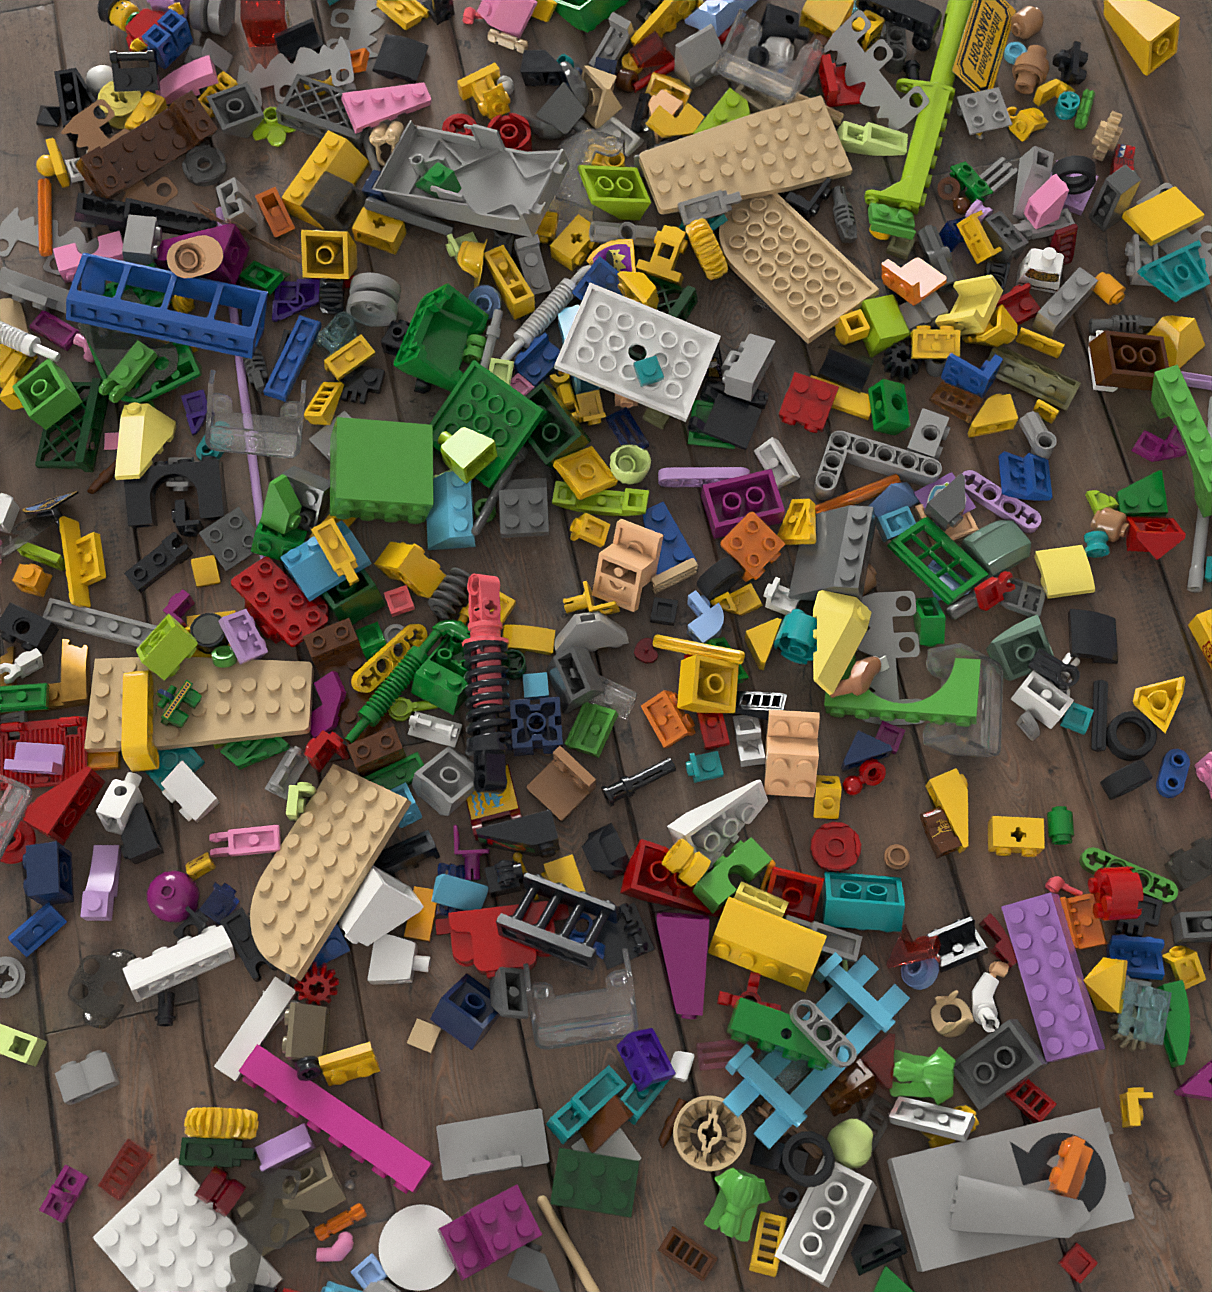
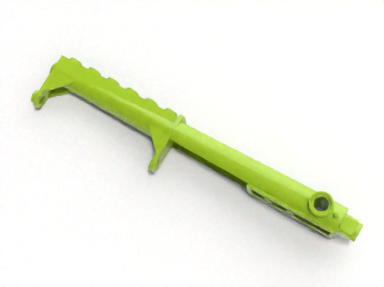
[864,0,974,215]

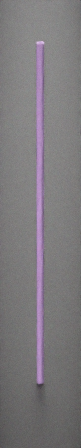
[216,207,270,559]

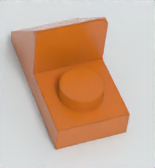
[255,187,295,238]

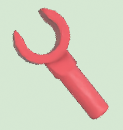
[462,7,484,25]
[1045,876,1083,896]

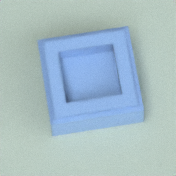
[351,1253,388,1290]

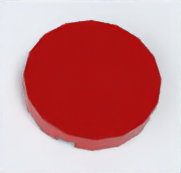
[810,821,861,873]

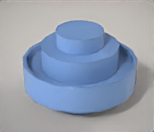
[468,285,502,320]
[901,950,939,990]

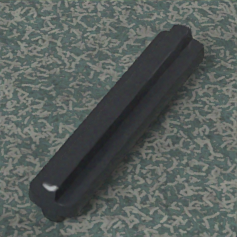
[1091,680,1108,752]

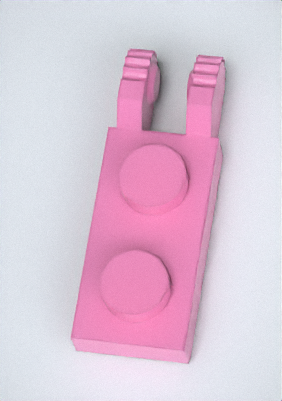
[209,825,281,857]

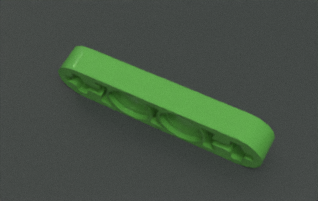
[1079,847,1178,905]

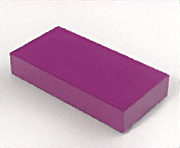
[29,310,81,351]

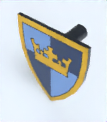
[23,491,79,530]

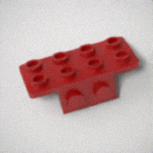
[231,557,328,647]

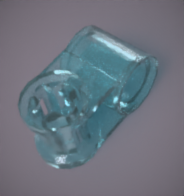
[315,312,358,355]

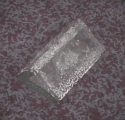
[588,675,637,719]

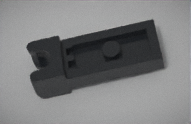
[124,532,193,593]
[219,907,278,982]

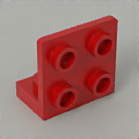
[818,54,866,107]

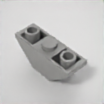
[554,611,629,655]

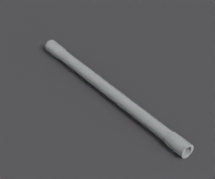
[1187,396,1212,592]

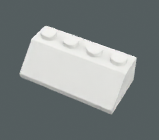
[122,925,236,1002]
[774,1156,877,1288]

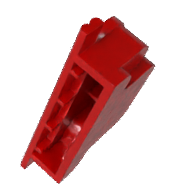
[435,901,569,979]

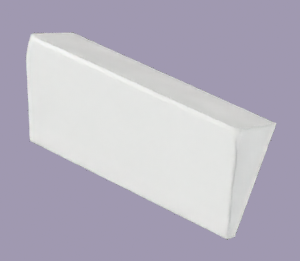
[595,116,644,157]
[754,437,800,489]

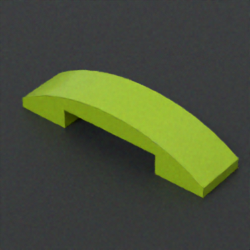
[552,481,649,516]

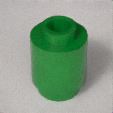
[1047,806,1075,845]

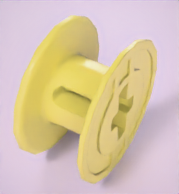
[98,81,142,129]

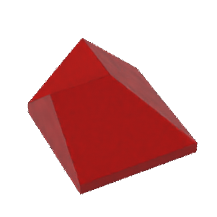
[1126,516,1186,560]

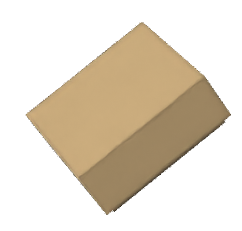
[407,1018,442,1054]

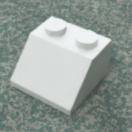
[161,761,220,823]

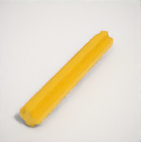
[653,634,745,664]

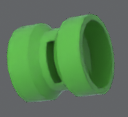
[462,334,487,365]

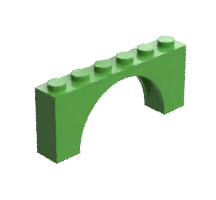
[1151,365,1212,518]
[824,654,981,727]

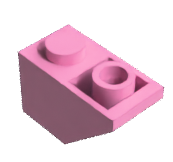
[1024,174,1069,229]

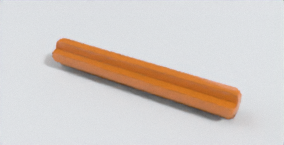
[38,178,53,257]
[815,474,901,514]

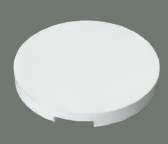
[379,1205,455,1291]

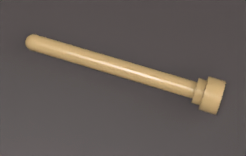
[537,1195,600,1292]

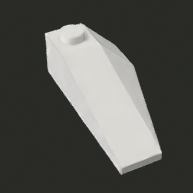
[667,780,768,871]

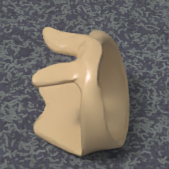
[931,990,974,1038]

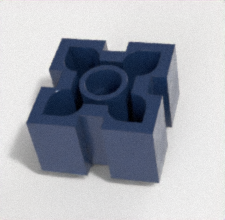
[510,697,563,756]

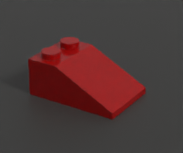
[22,766,105,845]

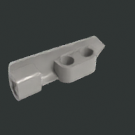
[950,1175,1092,1238]

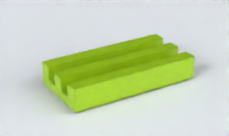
[14,539,65,571]

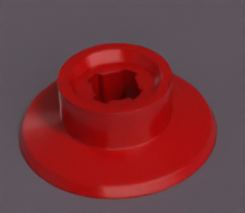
[0,820,36,864]

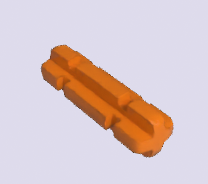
[314,1203,366,1241]

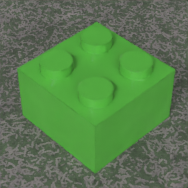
[12,358,82,430]

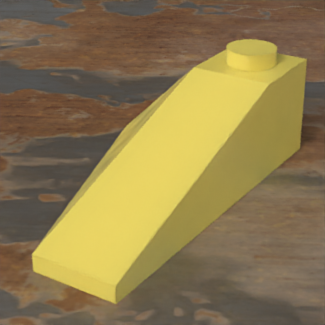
[813,590,872,695]

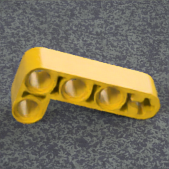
[121,670,160,772]

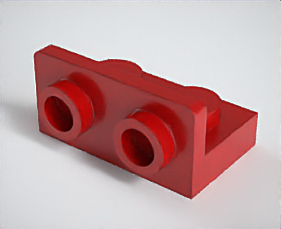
[996,282,1041,325]

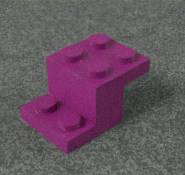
[437,1185,542,1281]

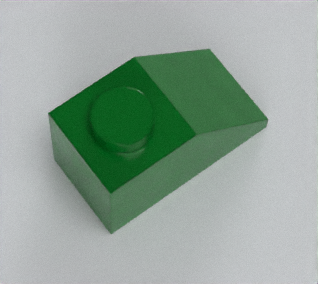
[415,162,462,199]
[913,597,946,647]

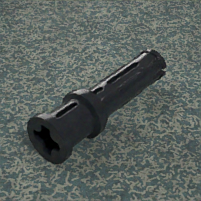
[601,757,676,807]

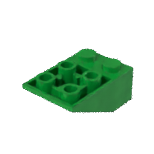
[411,635,469,715]

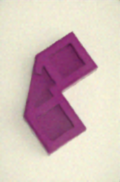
[1131,425,1187,462]
[310,671,346,739]

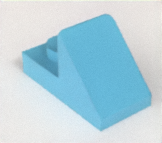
[875,506,916,542]

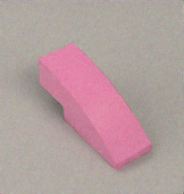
[155,55,219,104]

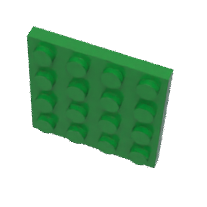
[429,360,546,490]

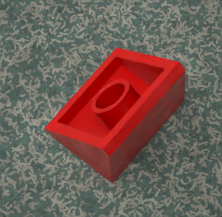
[766,866,824,922]

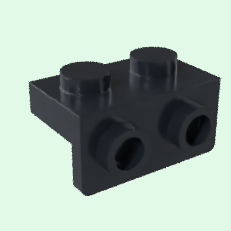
[925,916,988,973]

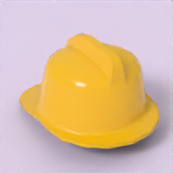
[457,239,488,289]

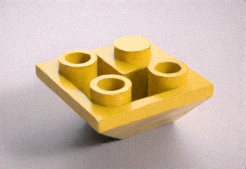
[617,271,659,310]

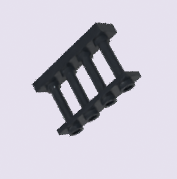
[496,872,620,971]

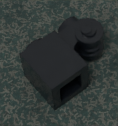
[485,860,523,898]

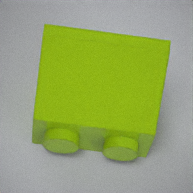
[136,614,198,681]

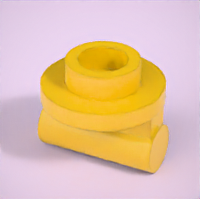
[171,295,195,314]

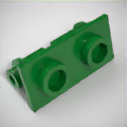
[950,161,993,203]

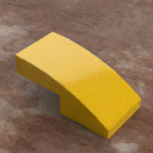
[502,625,555,656]

